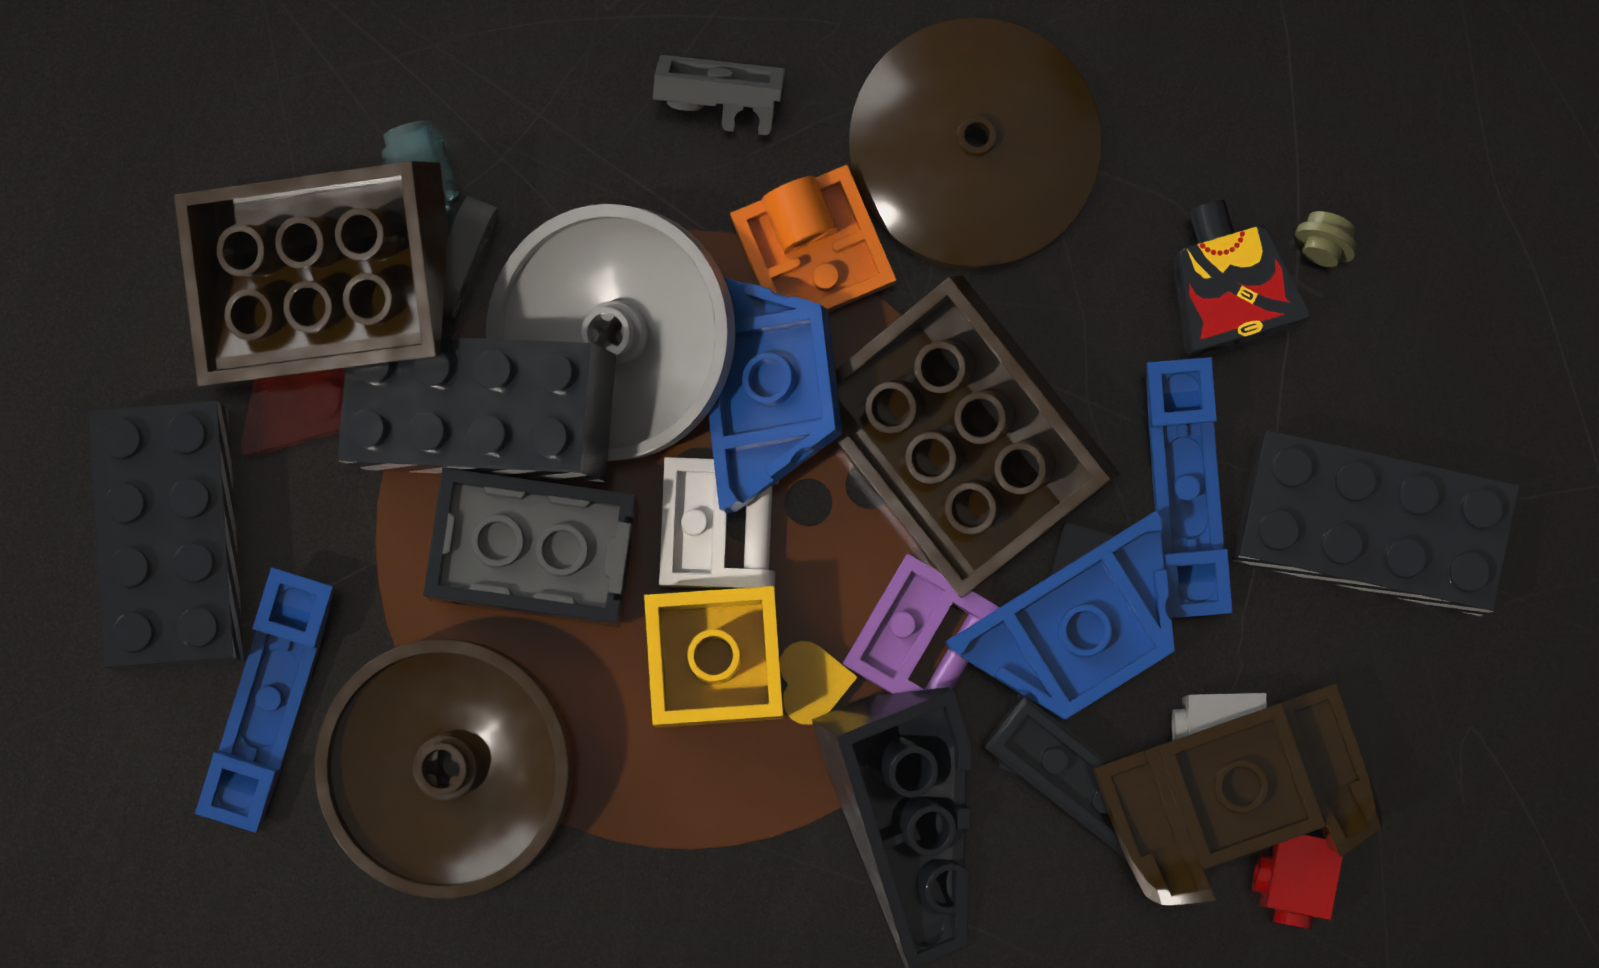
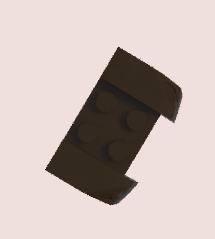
[1093,684,1382,905]

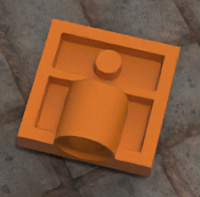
[730,165,897,312]

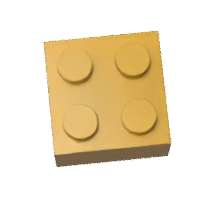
[644,586,783,728]

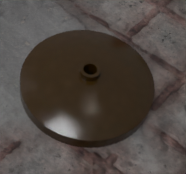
[849,17,1102,271]
[314,639,573,899]

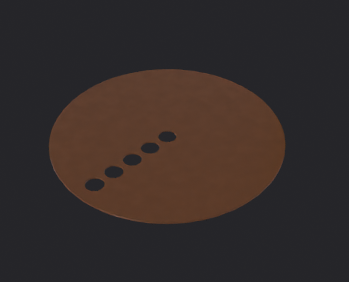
[375,230,996,850]

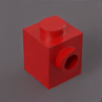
[1252,835,1343,930]

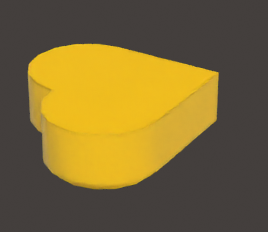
[780,641,858,725]

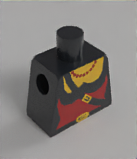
[1173,200,1310,359]

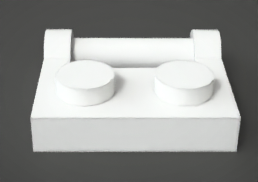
[659,457,779,590]

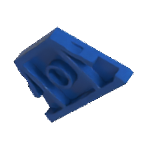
[708,277,843,513]
[945,511,1175,720]

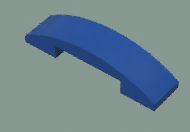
[1146,357,1233,618]
[195,567,334,833]

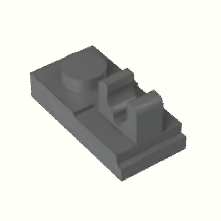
[653,55,785,135]

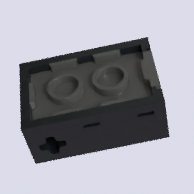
[423,468,638,628]

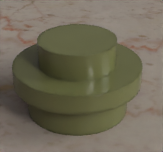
[1294,211,1358,267]

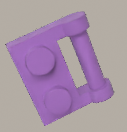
[842,553,1000,694]

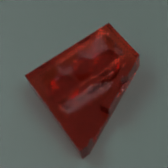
[240,368,346,459]

